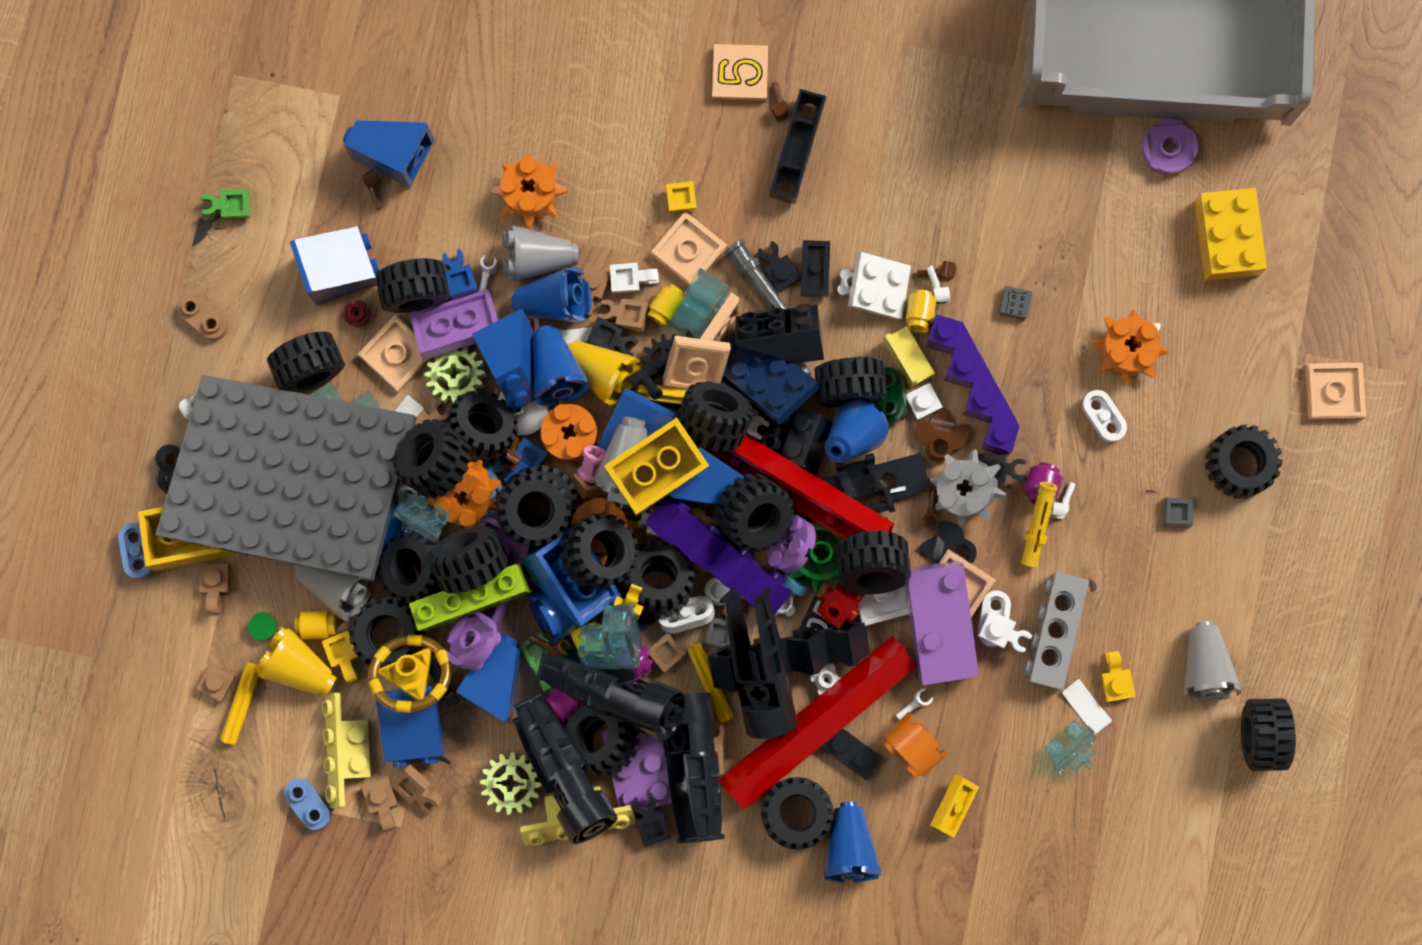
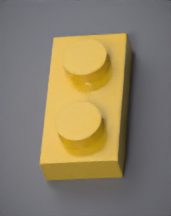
[930,774,979,838]

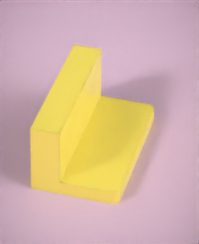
[882,326,935,389]

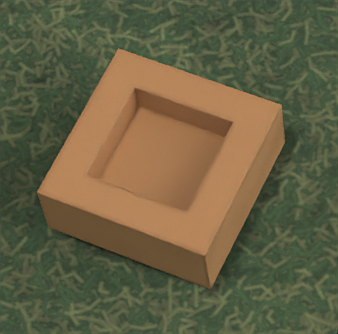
[649,633,686,673]
[196,664,237,702]

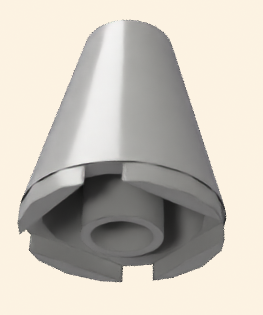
[295,565,376,622]
[1183,621,1242,702]

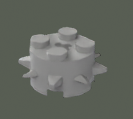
[930,449,1006,525]

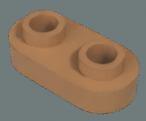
[178,294,228,340]

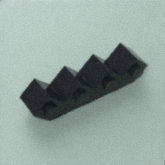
[707,621,870,692]

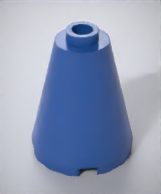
[511,267,591,323]
[532,325,589,407]
[825,399,889,463]
[527,590,578,645]
[824,802,881,883]

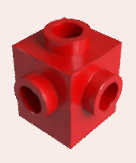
[817,582,865,629]

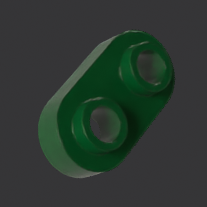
[877,367,908,423]

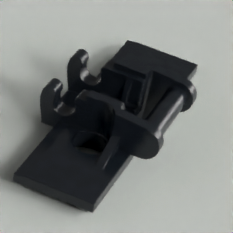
[799,453,931,523]

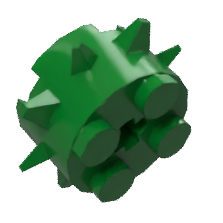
[789,525,843,593]

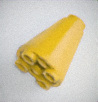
[253,627,337,697]

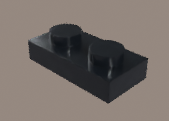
[801,240,830,297]
[820,729,883,780]

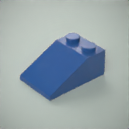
[520,527,622,627]

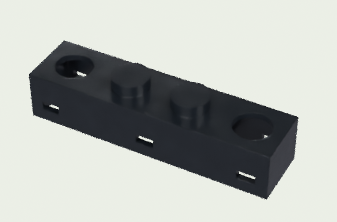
[769,89,826,204]

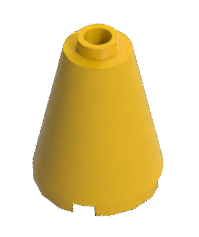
[567,340,641,408]

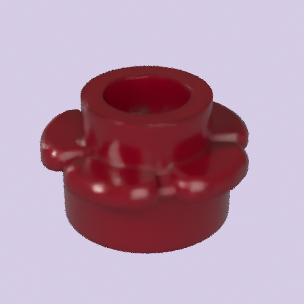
[344,300,371,327]

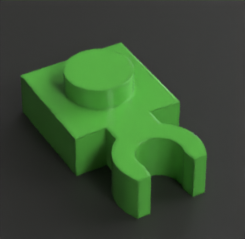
[201,189,251,220]

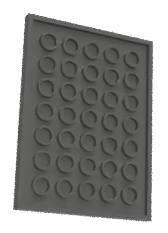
[155,375,417,581]

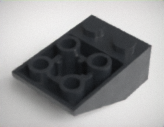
[735,304,824,363]
[746,405,833,476]

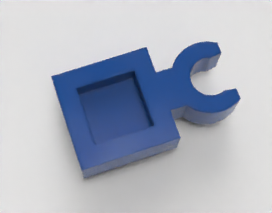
[442,249,478,300]
[504,437,548,483]

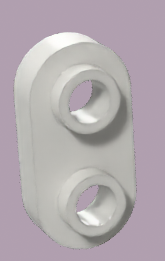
[1082,390,1127,442]
[978,590,1011,647]
[659,596,715,634]

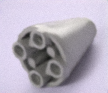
[502,225,578,281]
[594,417,647,494]

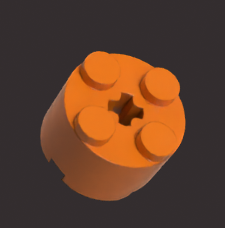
[541,404,598,464]
[884,712,948,778]

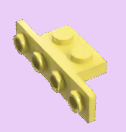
[322,693,371,808]
[520,786,636,846]

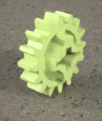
[425,347,487,404]
[480,752,542,815]

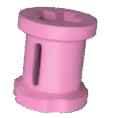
[577,445,606,483]

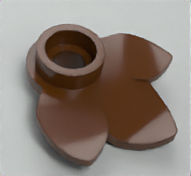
[915,408,971,462]

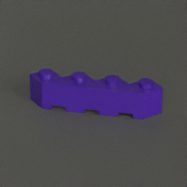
[925,314,1020,457]
[644,496,793,615]

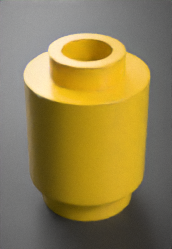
[647,284,686,327]
[905,290,937,333]
[295,610,338,640]

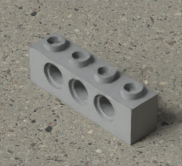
[1023,572,1089,691]

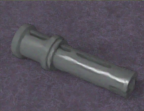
[724,239,789,310]

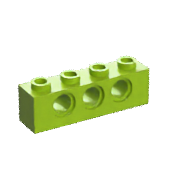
[409,564,531,632]

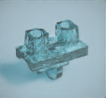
[393,491,449,542]
[1045,720,1097,773]

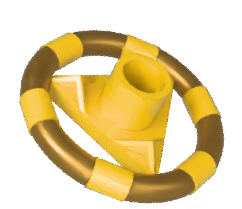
[368,634,452,713]

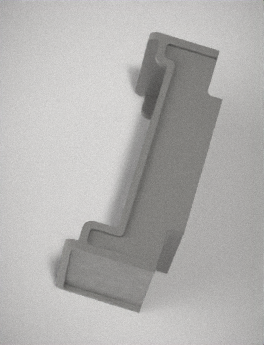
[1018,0,1315,126]

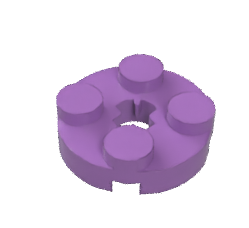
[1141,119,1198,175]
[768,515,816,573]
[446,612,501,671]

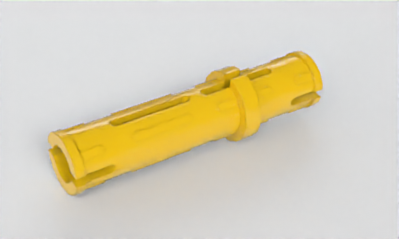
[1021,482,1058,567]

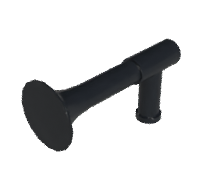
[627,328,694,400]

